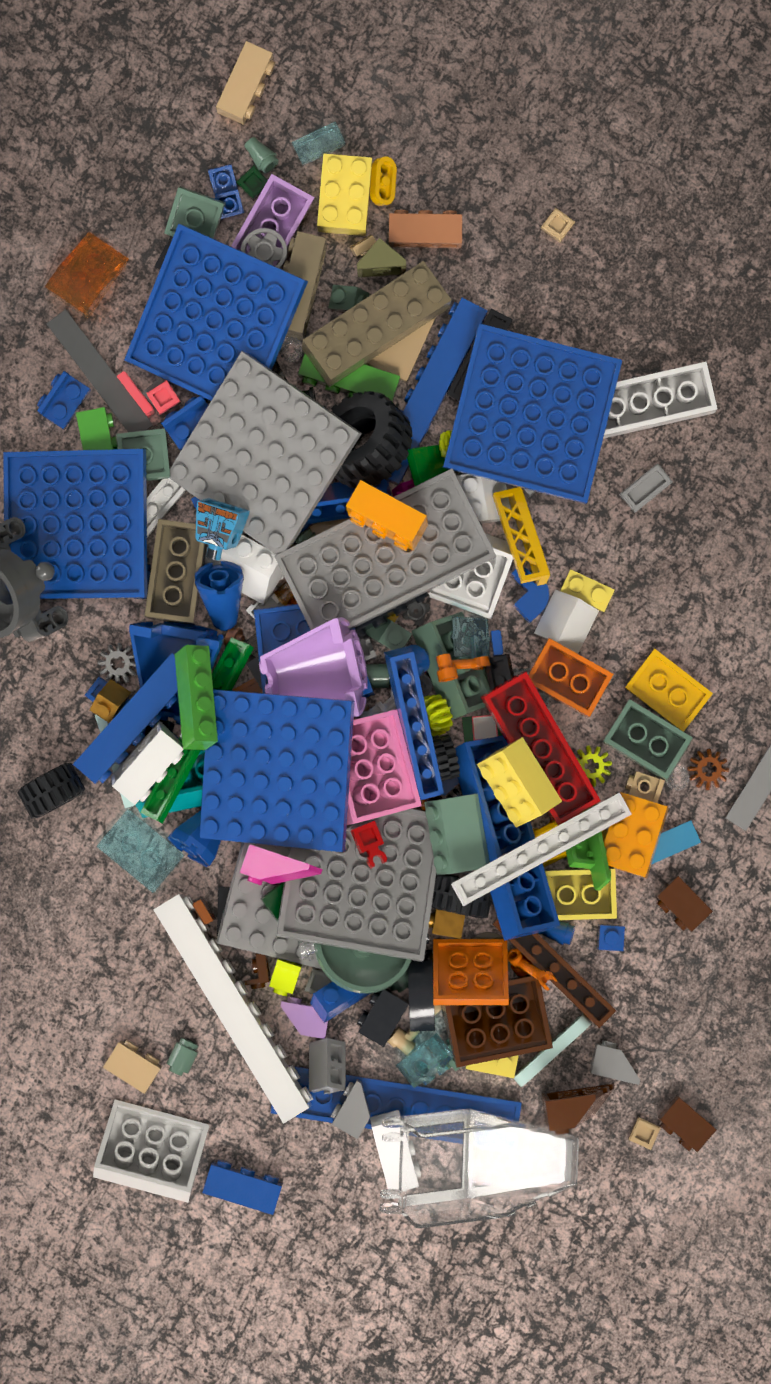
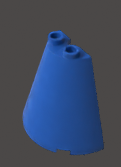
[129,621,223,725]

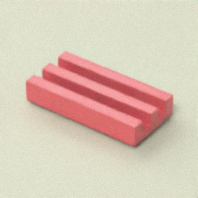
[117,371,155,418]

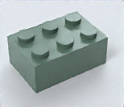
[604,699,693,782]

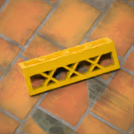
[492,487,550,586]

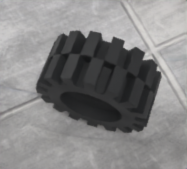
[432,734,460,781]

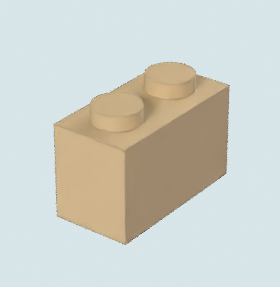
[103,1040,162,1094]

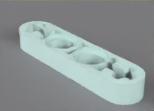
[513,1013,592,1087]

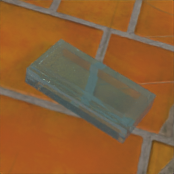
[292,122,346,166]

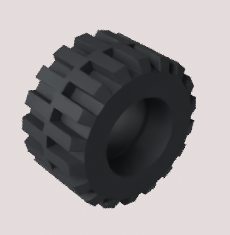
[17,763,86,819]
[431,874,492,919]

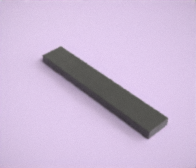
[46,309,153,432]

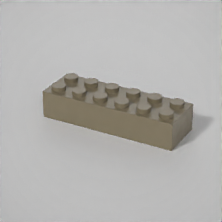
[301,261,452,387]

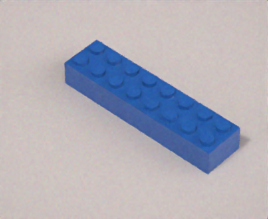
[455,736,560,941]

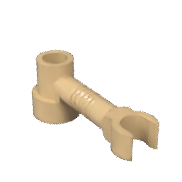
[387,1005,441,1055]

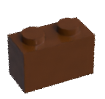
[655,875,713,932]
[658,1095,717,1152]

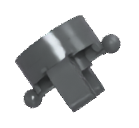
[0,517,68,642]

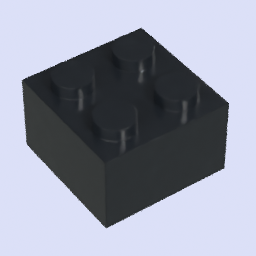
[356,988,409,1047]

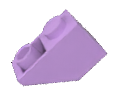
[281,996,328,1039]

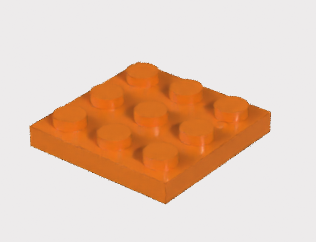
[433,939,509,1005]

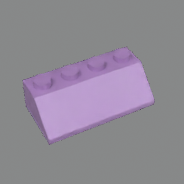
[231,174,314,266]

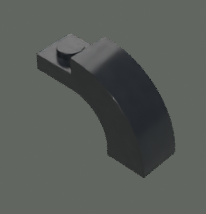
[408,950,435,1032]

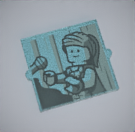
[451,616,491,658]

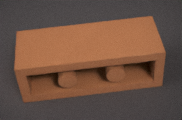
[389,210,462,248]

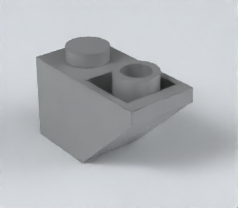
[331,1079,371,1139]

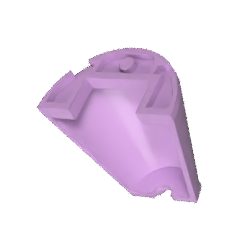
[259,617,368,717]

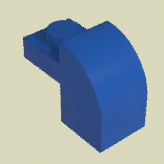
[511,568,549,624]

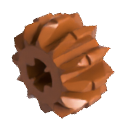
[687,749,729,790]

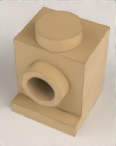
[625,771,665,803]

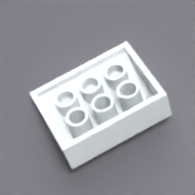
[429,533,518,619]
[93,1099,209,1203]

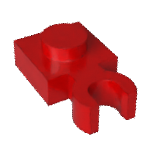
[350,821,387,868]

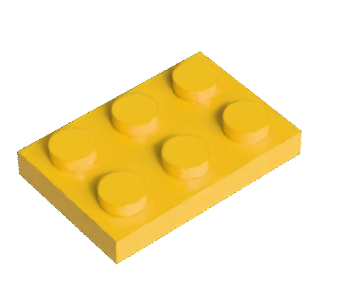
[624,649,713,732]

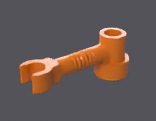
[436,654,491,682]
[508,949,557,990]

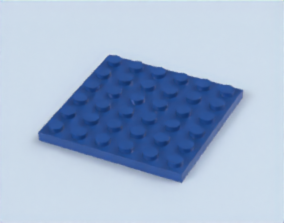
[124,224,308,401]
[443,324,622,504]
[3,449,147,599]
[200,689,355,852]

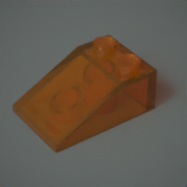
[45,232,129,319]

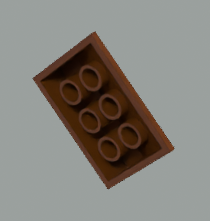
[441,975,553,1068]

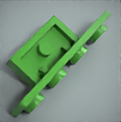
[566,804,611,891]

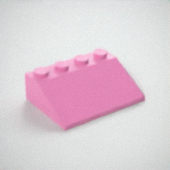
[347,709,422,825]

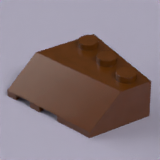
[541,1083,615,1135]

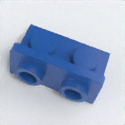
[37,371,91,430]
[161,396,208,451]

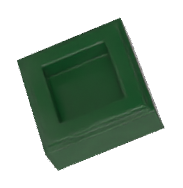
[236,165,268,201]

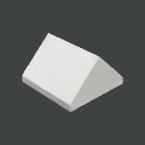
[534,589,599,654]

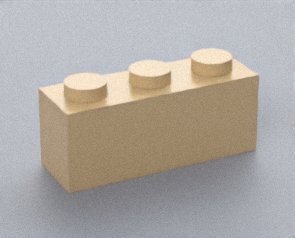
[216,41,276,125]

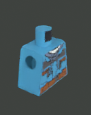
[196,498,250,560]

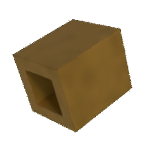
[90,679,131,723]
[429,909,465,939]

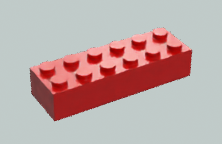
[480,672,601,826]

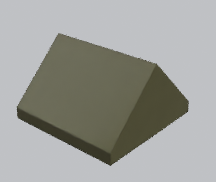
[357,238,406,278]

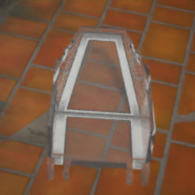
[380,1109,579,1229]

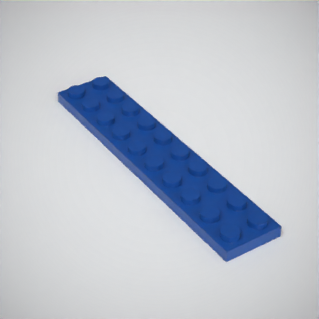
[271,1065,522,1152]

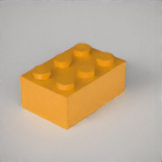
[346,480,428,551]
[604,792,669,879]

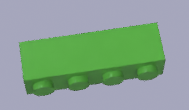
[298,354,400,402]
[76,407,118,450]
[175,645,218,750]

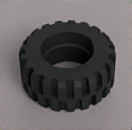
[331,391,413,488]

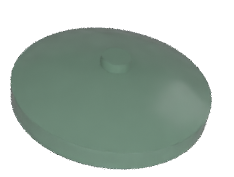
[314,943,411,994]

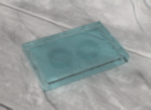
[97,809,185,893]

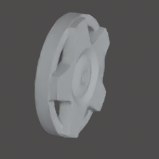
[241,228,287,268]

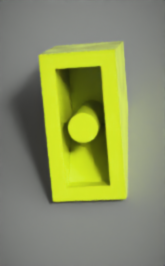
[269,958,303,997]

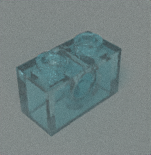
[395,1033,454,1088]

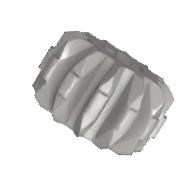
[98,643,137,685]

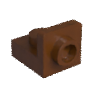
[244,953,271,989]

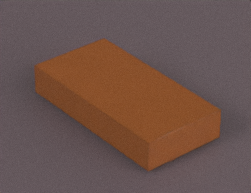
[193,898,216,925]

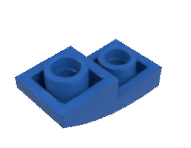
[208,164,244,219]

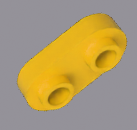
[370,156,397,206]

